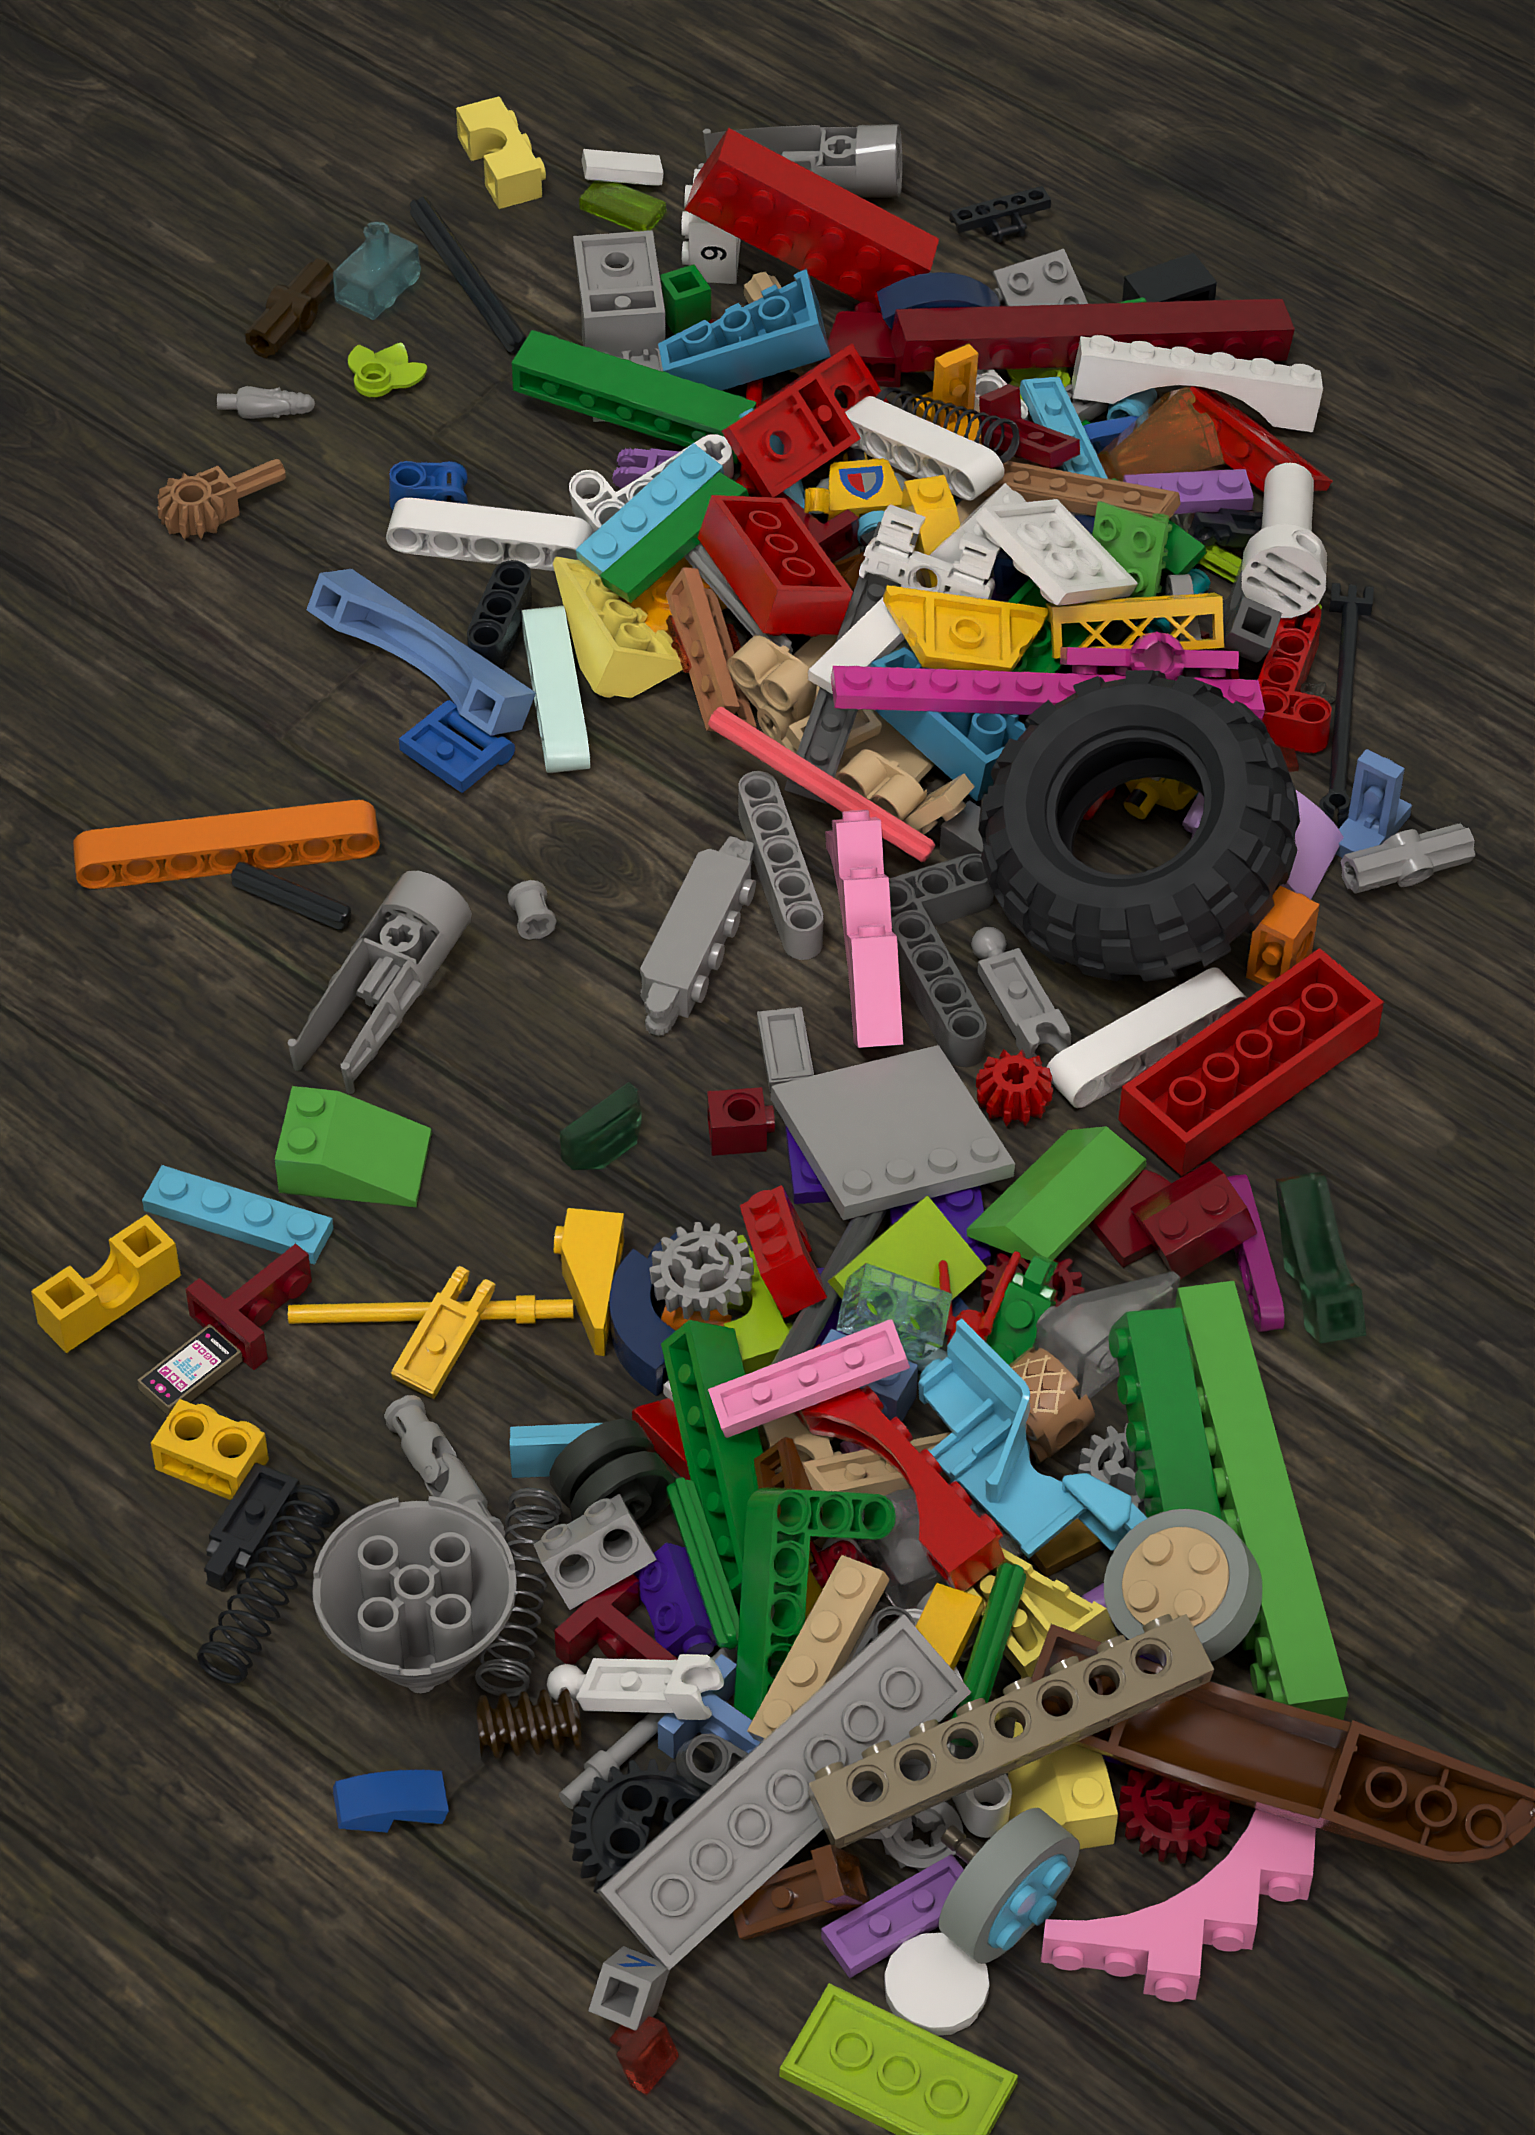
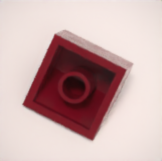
[1130,1161,1257,1281]

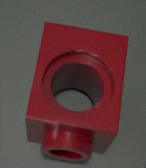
[707,1087,775,1156]

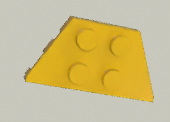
[883,585,1048,672]

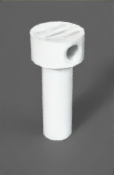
[1242,463,1327,618]

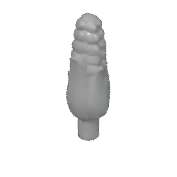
[217,386,315,419]

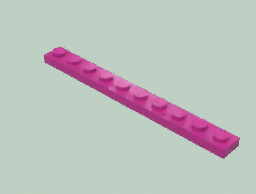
[831,666,1265,721]

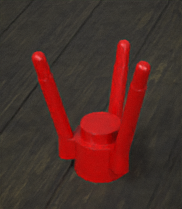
[938,1251,1021,1345]

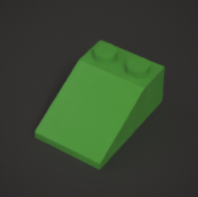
[275,1086,432,1207]

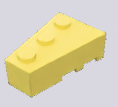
[964,1548,1118,1678]

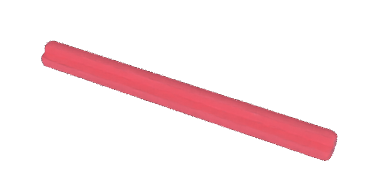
[708,707,935,862]

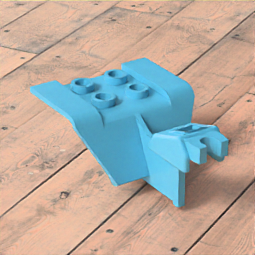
[918,1318,1147,1559]

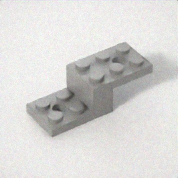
[573,230,665,422]

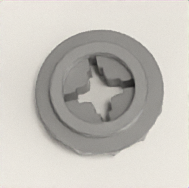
[882,1801,963,1872]

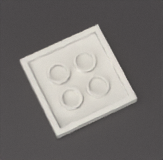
[975,499,1138,606]

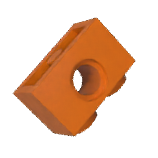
[1246,886,1320,986]

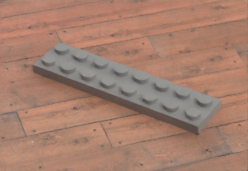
[597,1614,971,1971]

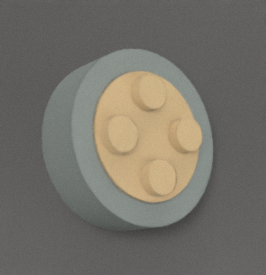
[1104,1509,1262,1664]

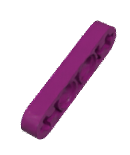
[1227,1174,1284,1332]

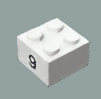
[681,169,741,284]

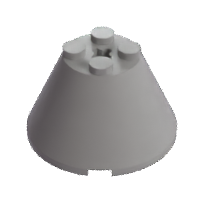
[313,1496,517,1693]

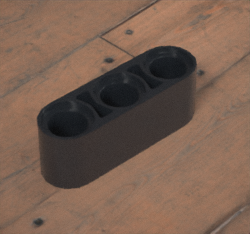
[467,560,532,670]

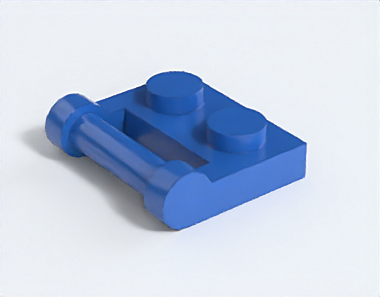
[399,700,515,793]

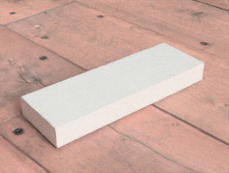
[808,597,905,694]

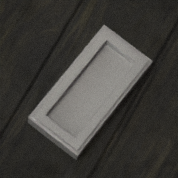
[757,1007,814,1092]

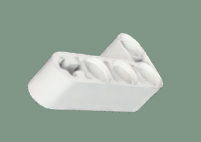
[569,434,734,532]

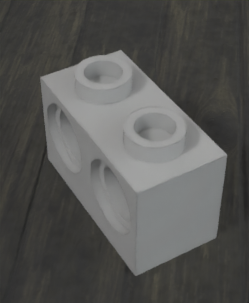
[533,1494,657,1610]

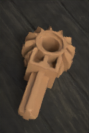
[157,459,286,540]

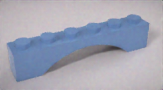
[306,569,536,735]

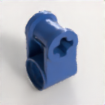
[389,461,468,510]

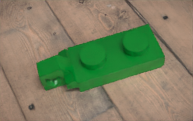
[986,1255,1058,1365]

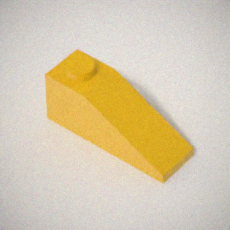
[901,475,960,588]
[553,1208,624,1356]

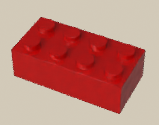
[697,495,853,637]

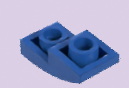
[333,1770,449,1833]

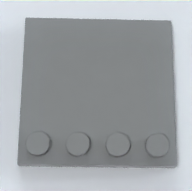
[770,1045,1015,1220]

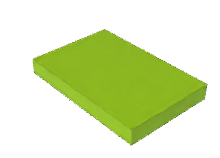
[827,1195,986,1344]

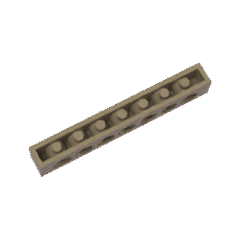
[808,1614,1214,1849]

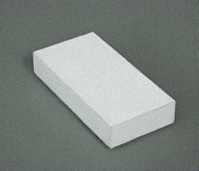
[581,149,663,186]

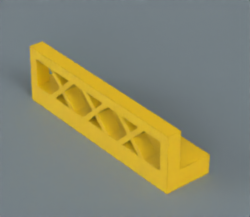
[1046,593,1224,659]

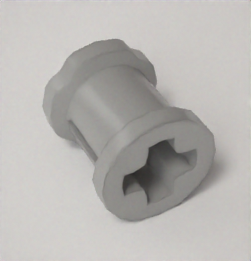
[507,880,557,940]

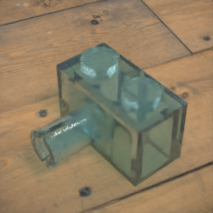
[333,222,421,320]

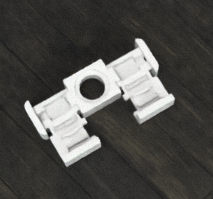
[859,504,1001,600]

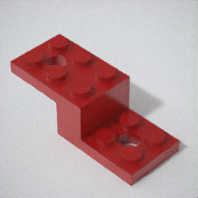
[721,343,889,498]

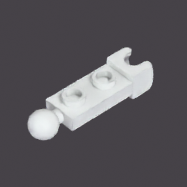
[547,1654,724,1720]

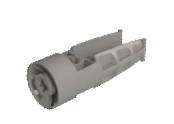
[698,124,902,198]
[288,871,472,1094]

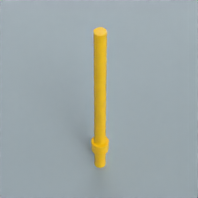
[288,1295,574,1324]

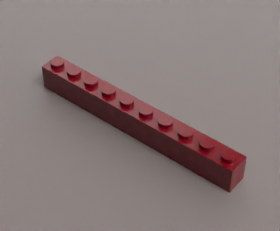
[890,299,1295,372]

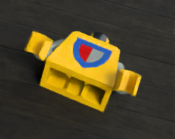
[804,449,907,522]

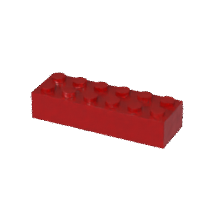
[685,128,939,313]
[1118,948,1384,1176]

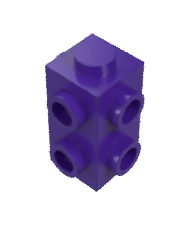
[634,1542,717,1657]

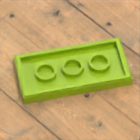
[779,1983,1018,2135]

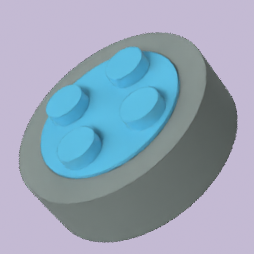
[939,1808,1080,1964]

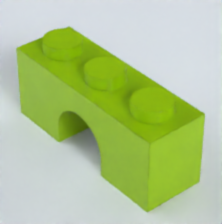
[721,1235,793,1375]

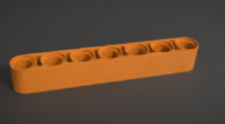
[73,800,380,889]

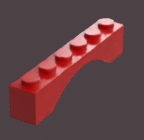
[793,1344,1005,1591]

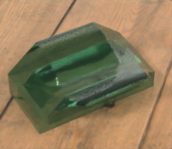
[560,1082,642,1170]

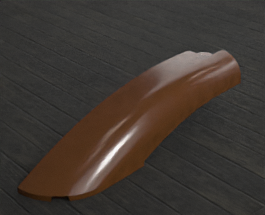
[1015,1624,1535,1864]

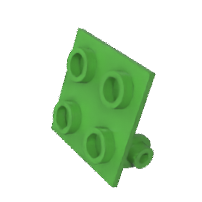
[1092,501,1172,598]

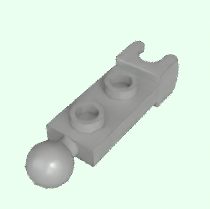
[971,927,1071,1059]

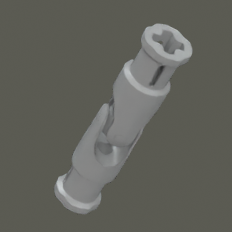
[384,1395,505,1538]

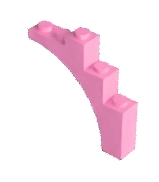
[825,810,903,1048]
[1041,1809,1316,2002]

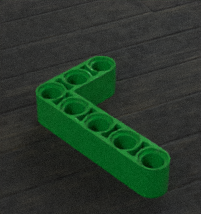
[734,1487,896,1720]

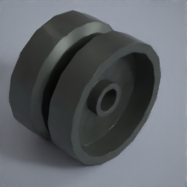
[549,1419,676,1542]

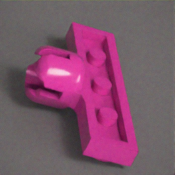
[1060,632,1239,680]

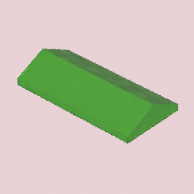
[967,1126,1146,1261]

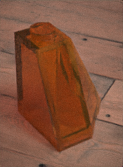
[1097,387,1225,482]

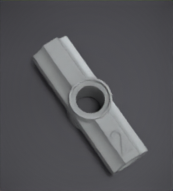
[1340,823,1475,894]

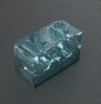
[836,1263,952,1360]

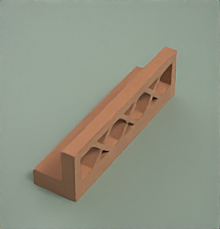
[665,567,757,732]

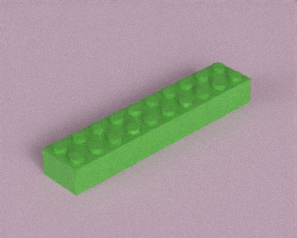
[1174,1281,1349,1720]

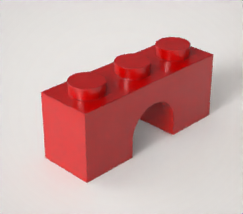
[740,1185,827,1318]

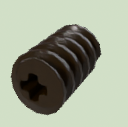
[476,1687,582,1759]

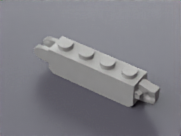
[640,836,756,1037]

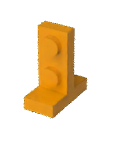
[912,344,982,445]

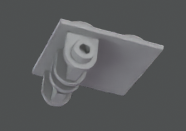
[993,249,1088,306]

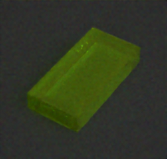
[579,181,666,231]

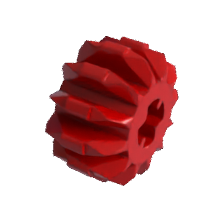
[976,1048,1053,1127]

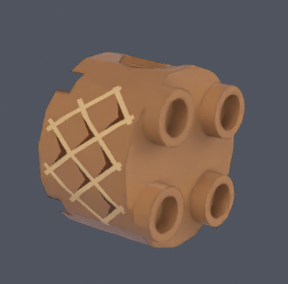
[1009,1346,1095,1464]

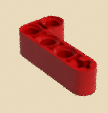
[1258,605,1332,753]

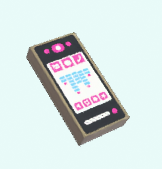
[137,1324,243,1415]

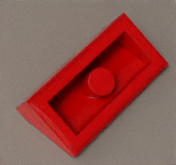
[632,1398,691,1480]

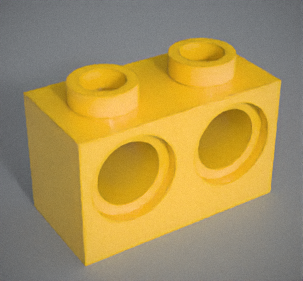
[151,1399,269,1500]

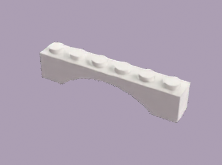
[1072,335,1323,432]

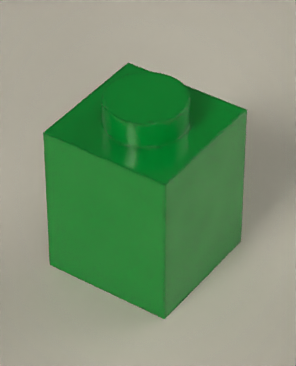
[659,264,711,335]

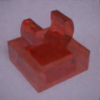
[609,2016,679,2095]

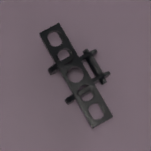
[949,186,1051,243]

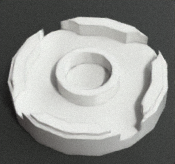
[884,1933,989,2036]

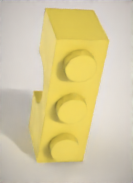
[456,96,546,209]

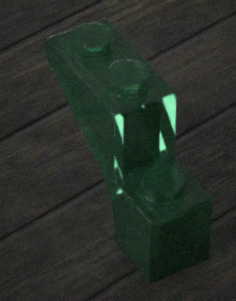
[1275,1172,1366,1343]

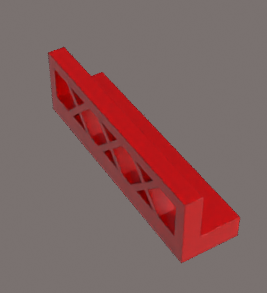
[1169,386,1333,492]

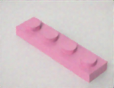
[708,1319,910,1438]

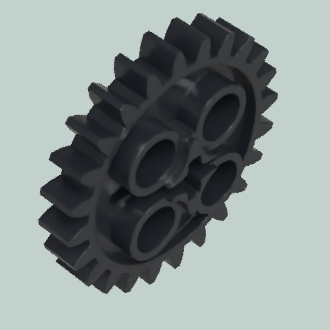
[569,1759,705,1894]

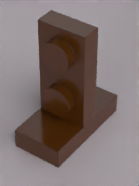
[732,1844,870,1941]

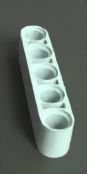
[521,606,590,773]

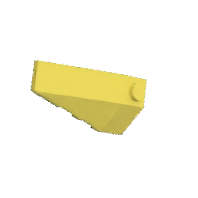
[553,556,686,698]
[1008,1676,1118,1849]

